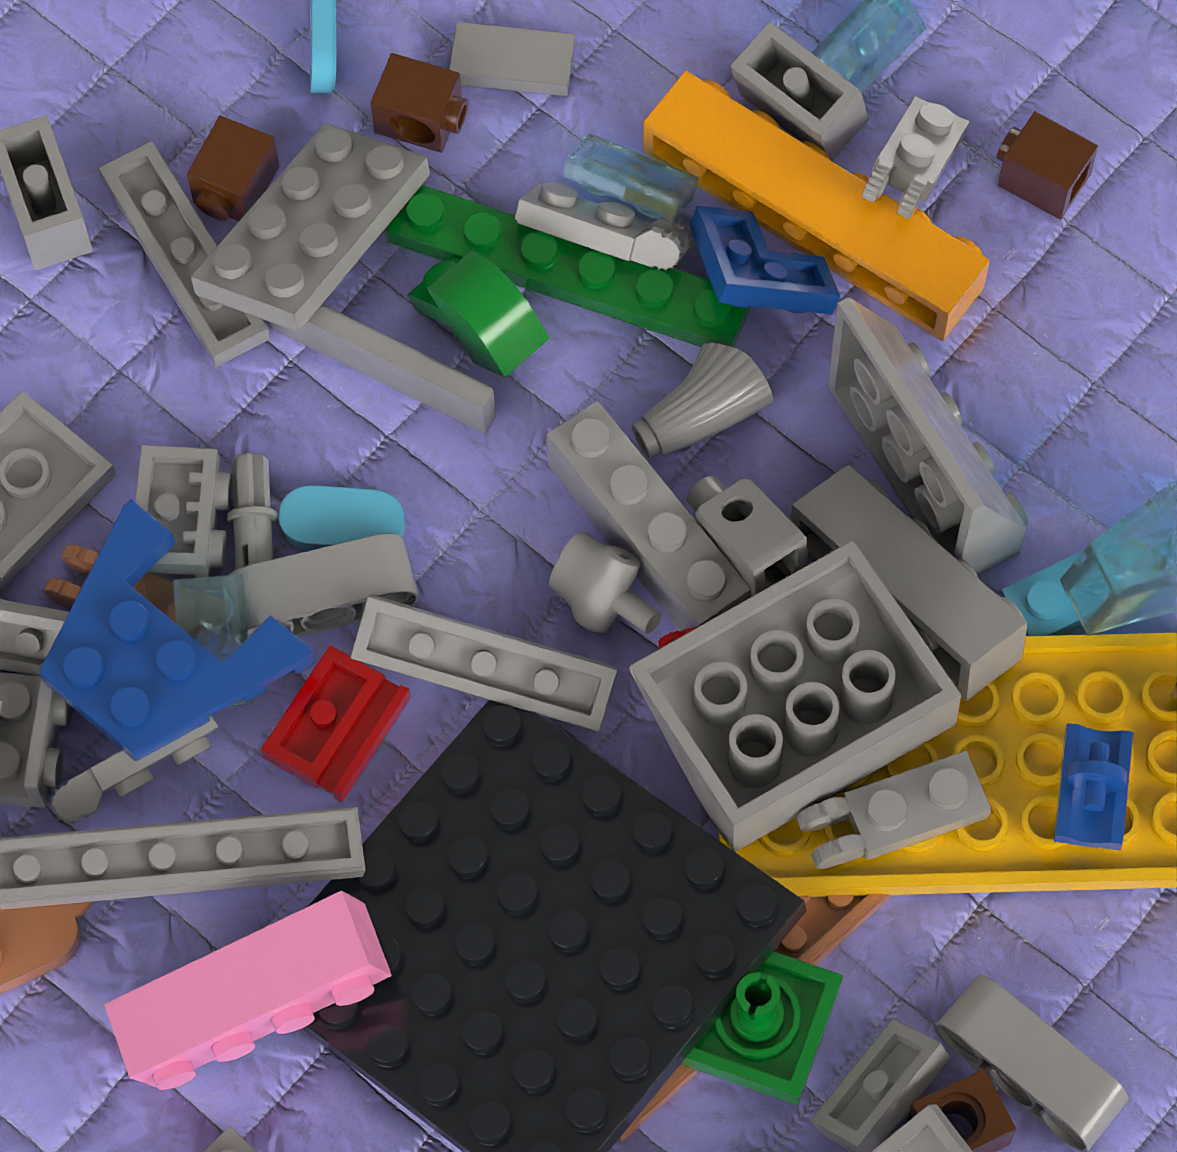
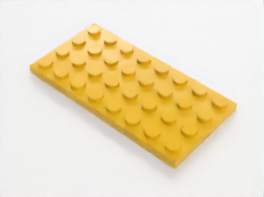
[718,633,1177,897]

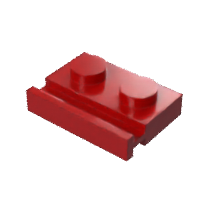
[261,645,411,803]

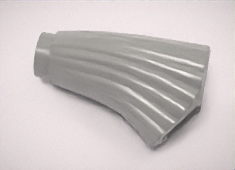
[631,343,774,458]

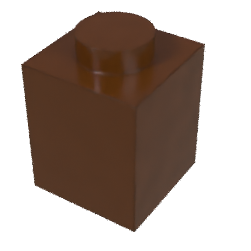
[996,111,1098,220]
[187,115,280,221]

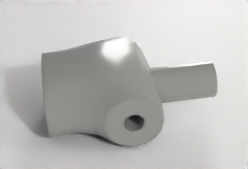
[549,532,662,634]

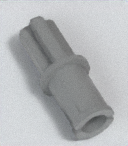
[227,453,278,571]

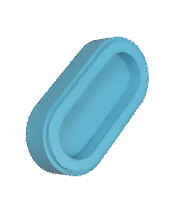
[310,0,336,94]
[278,485,406,552]

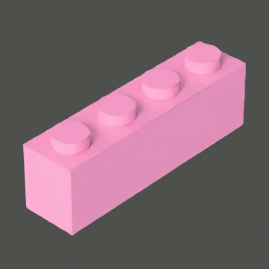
[104,891,392,1090]

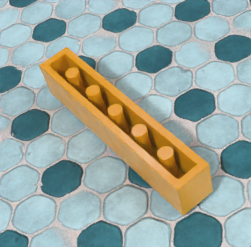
[643,70,990,341]

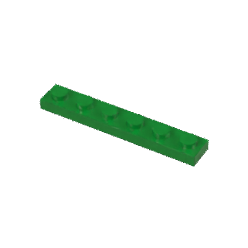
[386,185,751,347]

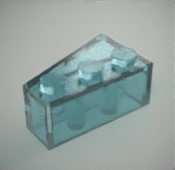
[1060,479,1177,635]

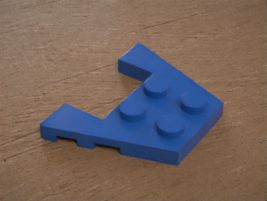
[38,499,316,762]

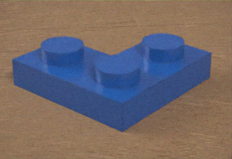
[689,205,840,315]

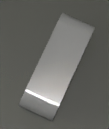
[224,534,419,644]
[934,975,1130,1152]

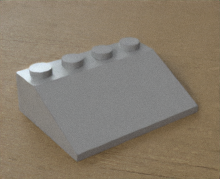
[827,297,1028,575]
[629,540,961,852]

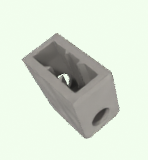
[687,476,809,598]

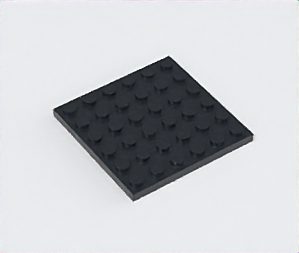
[302,700,807,1152]

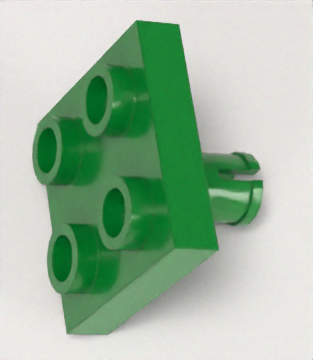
[681,951,843,1105]

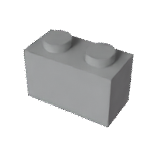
[730,22,869,161]
[0,115,93,271]

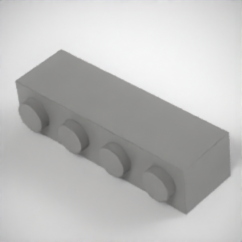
[546,400,751,631]
[791,464,1028,701]

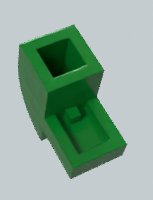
[407,250,550,377]

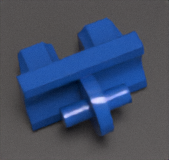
[1054,723,1133,851]

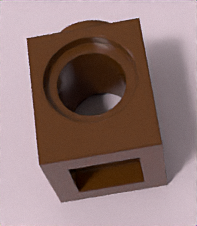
[371,53,468,153]
[907,1068,1017,1152]

